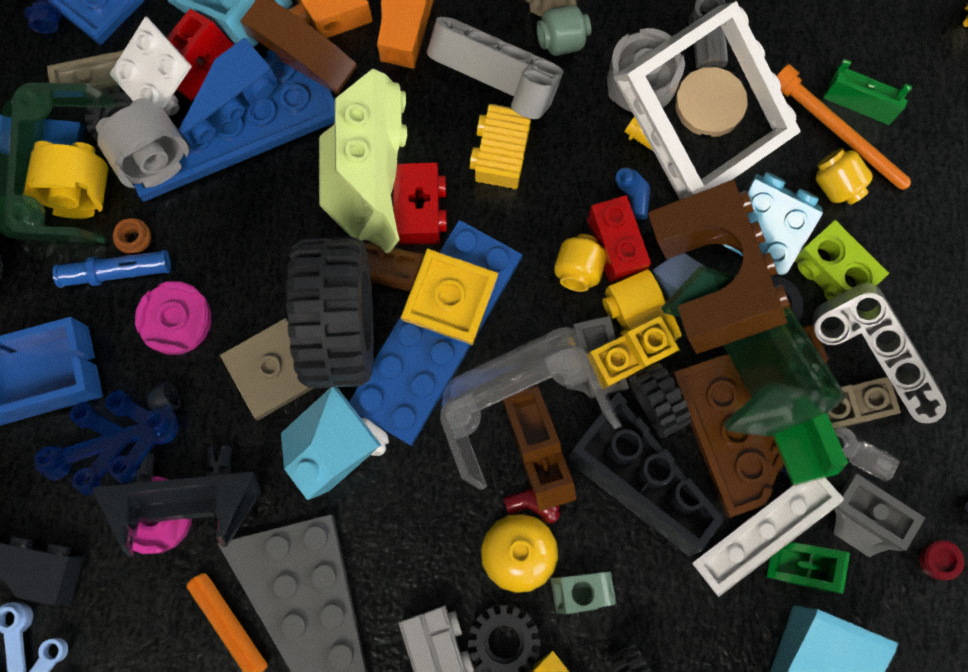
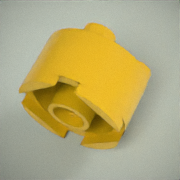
[23,141,108,219]

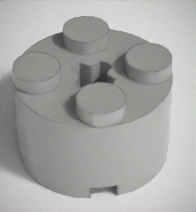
[607,28,685,112]
[96,98,189,188]

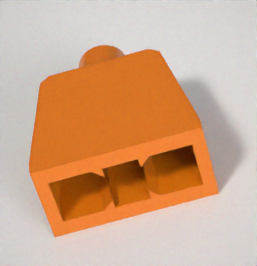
[288,0,372,38]

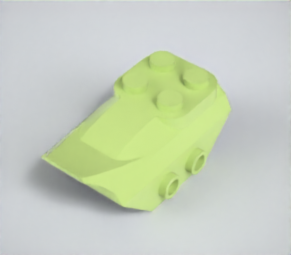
[319,69,407,253]

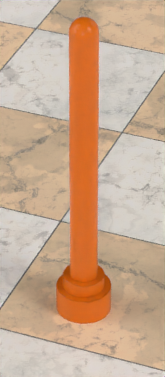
[777,64,911,190]

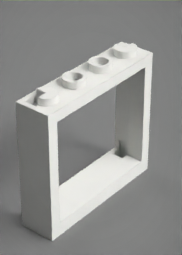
[613,1,801,200]

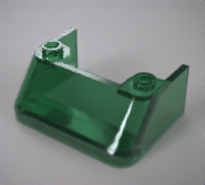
[0,83,114,243]
[661,266,845,437]

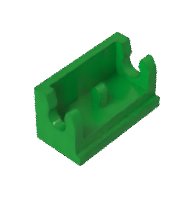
[823,59,912,125]

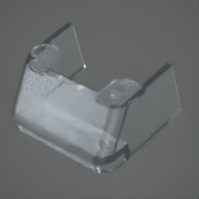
[440,328,622,490]

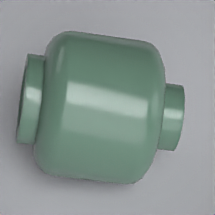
[537,5,591,56]

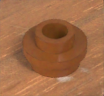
[113,218,151,255]

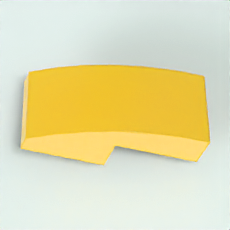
[588,316,679,388]

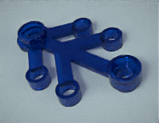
[35,390,179,495]

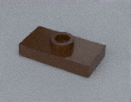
[363,241,425,291]

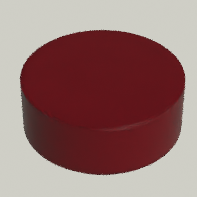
[919,540,964,580]

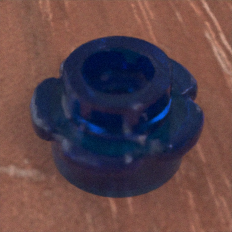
[24,1,61,34]

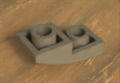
[819,377,901,429]

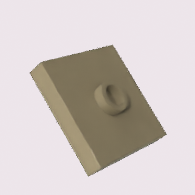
[220,318,314,421]

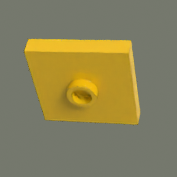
[401,249,498,345]

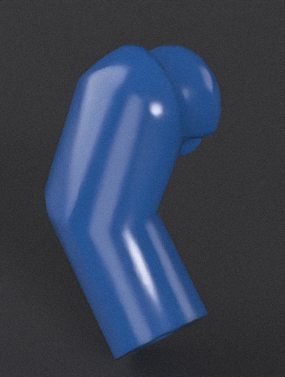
[615,167,650,220]

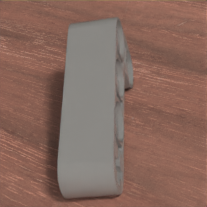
[427,17,563,119]
[813,283,946,423]

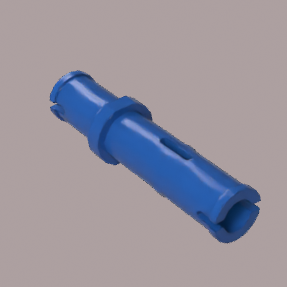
[53,250,171,288]

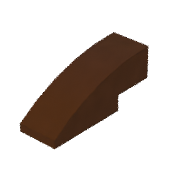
[240,0,357,95]
[503,386,576,511]

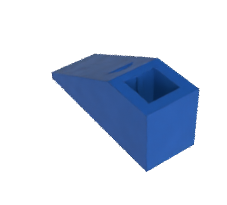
[179,37,278,148]

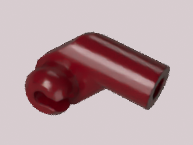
[503,488,560,523]

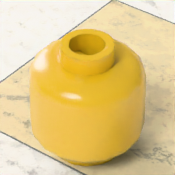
[816,148,873,204]
[555,234,606,292]

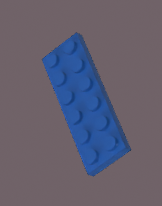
[349,220,522,446]

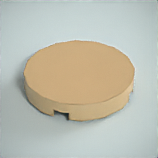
[675,67,748,137]

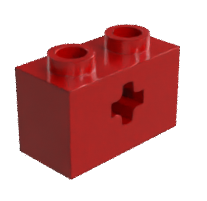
[167,9,233,101]
[393,163,447,245]
[587,195,651,285]

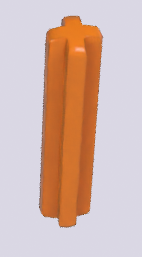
[187,573,267,672]

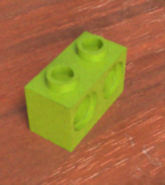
[795,220,889,301]

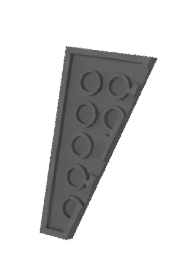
[217,515,368,672]

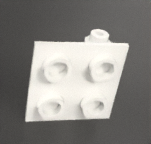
[110,17,191,116]

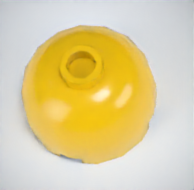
[481,514,558,593]

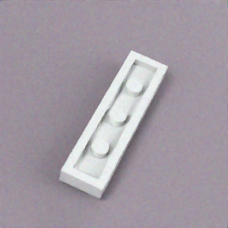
[693,478,844,597]

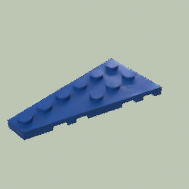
[134,50,335,201]

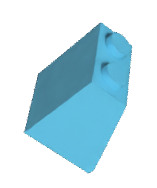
[770,605,898,672]

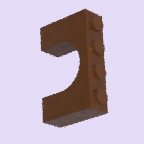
[648,179,790,354]

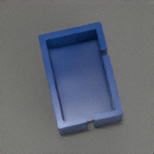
[0,317,103,425]

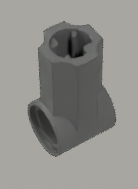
[688,0,728,69]

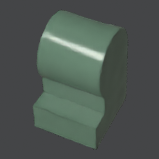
[551,572,616,614]

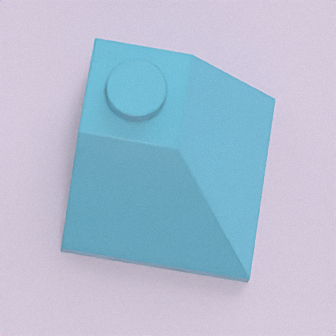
[281,387,381,500]

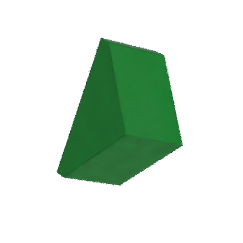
[767,542,850,594]

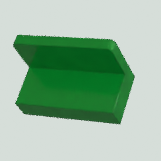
[765,390,848,486]

